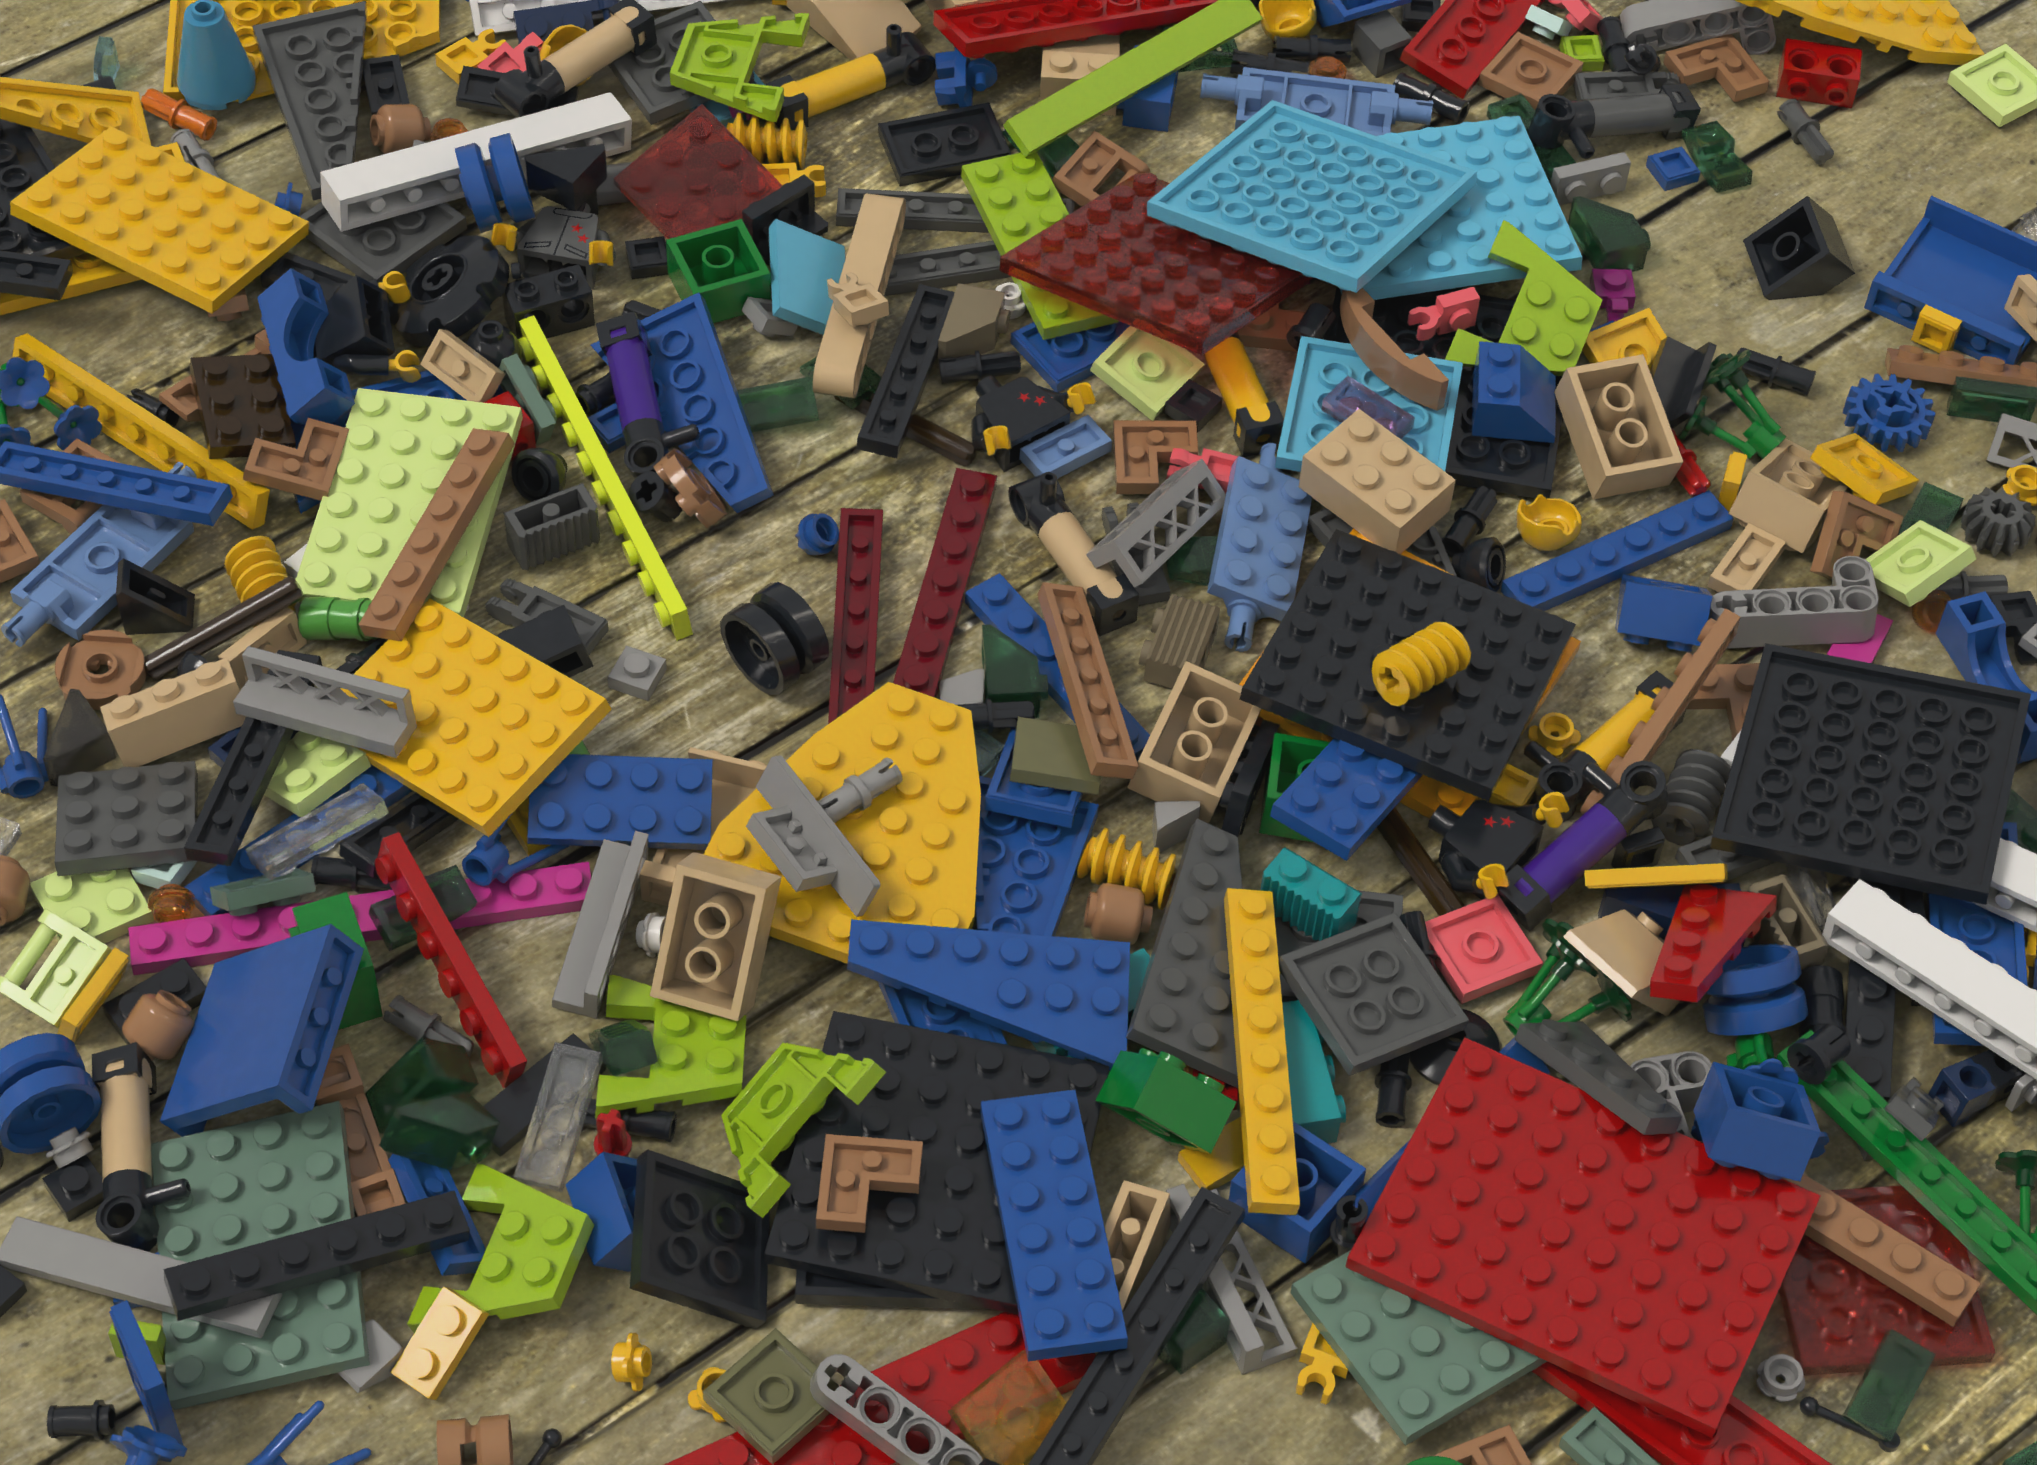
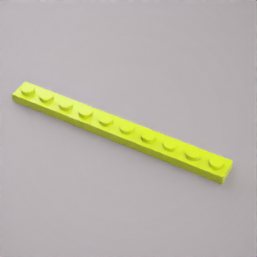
[518,315,693,641]

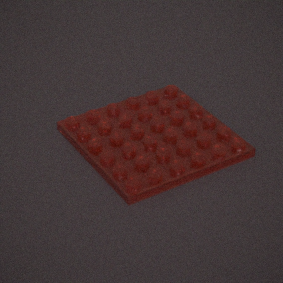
[999,172,1315,355]

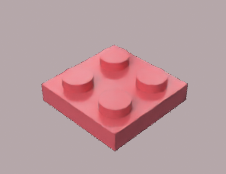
[1425,894,1543,1004]

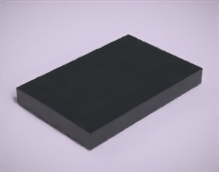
[878,102,1011,186]

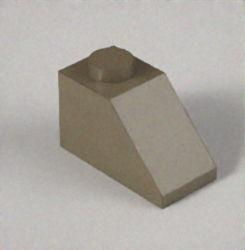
[937,283,1011,369]

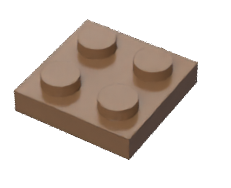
[1478,32,1584,112]

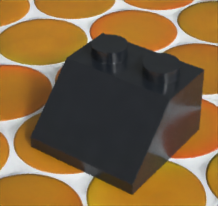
[1743,196,1855,300]

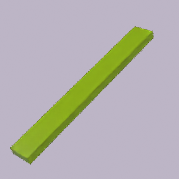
[1003,0,1263,158]

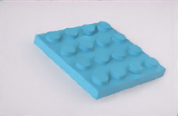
[1275,336,1463,472]

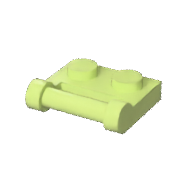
[0,909,112,1029]

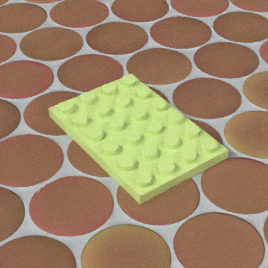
[296,388,523,617]

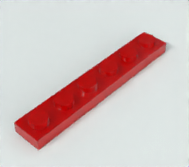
[375,832,527,1089]

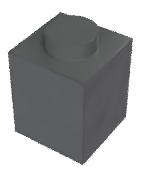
[1351,10,1412,78]

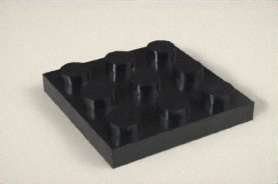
[630,1150,770,1329]

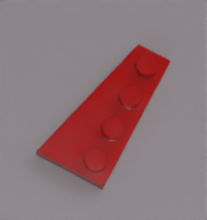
[1650,884,1777,1003]

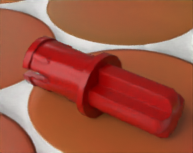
[1671,428,1711,497]
[593,1109,632,1157]

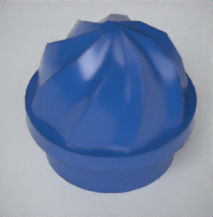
[795,513,839,555]

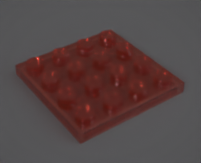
[1779,1185,1996,1376]

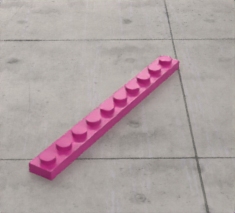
[128,862,591,975]

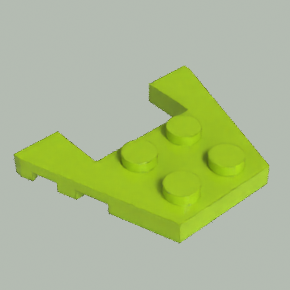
[670,13,810,122]
[1445,220,1602,376]
[595,975,747,1119]
[721,1042,886,1218]
[407,1164,594,1333]

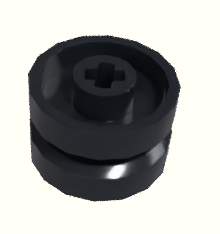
[720,582,829,695]

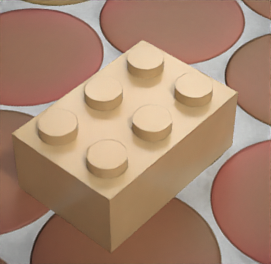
[1554,354,1683,500]
[1299,409,1456,554]
[1127,661,1261,823]
[650,852,782,1021]

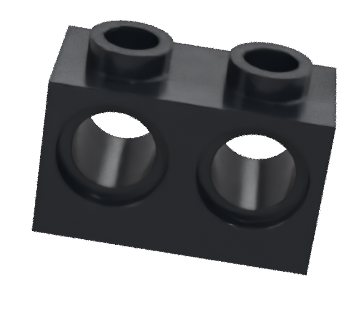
[502,264,595,339]

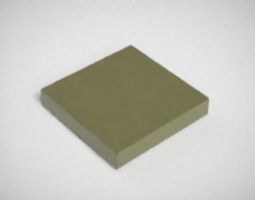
[1009,716,1101,795]
[703,1328,839,1465]

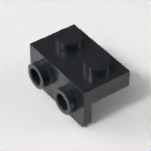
[742,174,828,266]

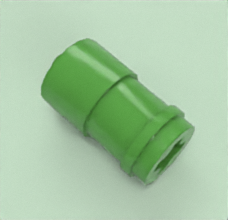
[298,597,377,641]

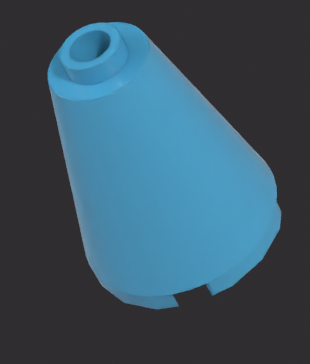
[177,0,256,111]

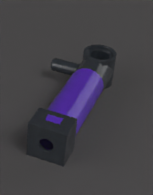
[596,311,700,486]
[1496,761,1668,932]

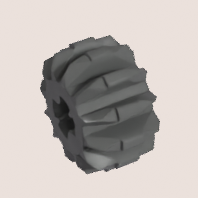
[1961,486,2036,557]

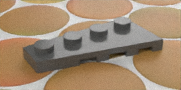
[1514,1019,1682,1135]

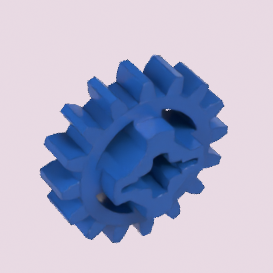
[1843,374,1935,452]

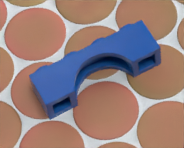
[257,268,355,425]
[1936,591,2037,764]

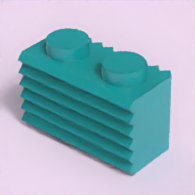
[1260,847,1362,941]

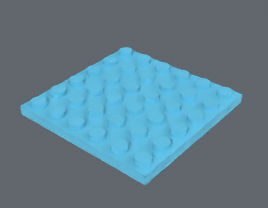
[1147,100,1477,293]
[1339,116,1582,300]

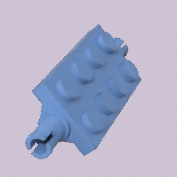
[1200,67,1433,136]
[1207,443,1312,652]
[1,462,197,647]

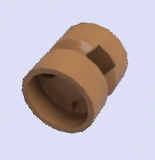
[436,1414,514,1465]

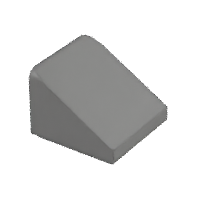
[940,669,985,705]
[1152,801,1200,852]
[338,1319,403,1393]

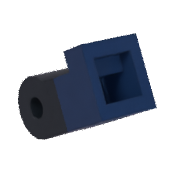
[1928,1049,2025,1127]

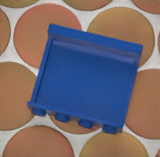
[1864,196,2037,365]
[160,924,364,1137]

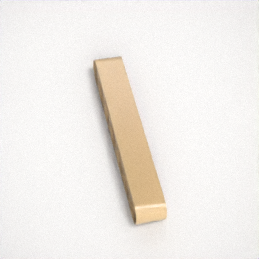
[813,193,906,398]

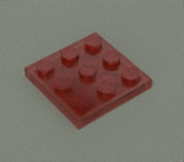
[613,104,782,239]

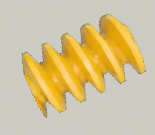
[724,112,808,170]
[224,536,297,628]
[1371,622,1471,706]
[1077,828,1178,910]

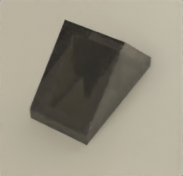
[43,689,116,787]

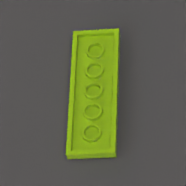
[961,151,1120,340]

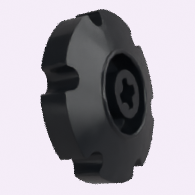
[388,235,509,347]

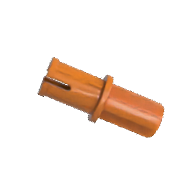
[141,88,217,141]

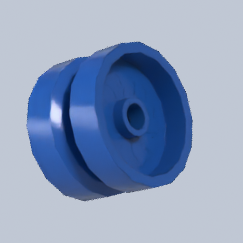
[455,133,536,233]
[1702,944,1808,1036]
[0,1033,102,1154]

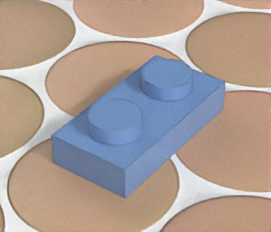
[1020,415,1112,479]

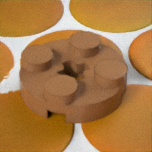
[654,448,727,528]
[55,630,147,710]

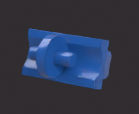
[935,47,997,108]

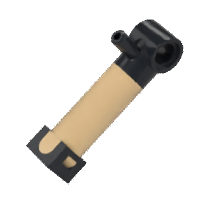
[495,0,657,118]
[1008,471,1139,637]
[92,1042,191,1252]

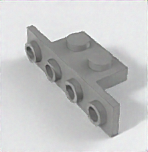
[746,755,880,917]

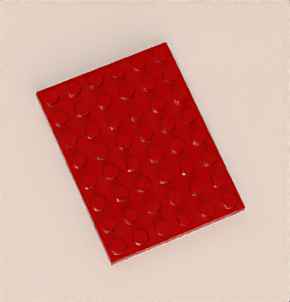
[1345,1037,1821,1438]

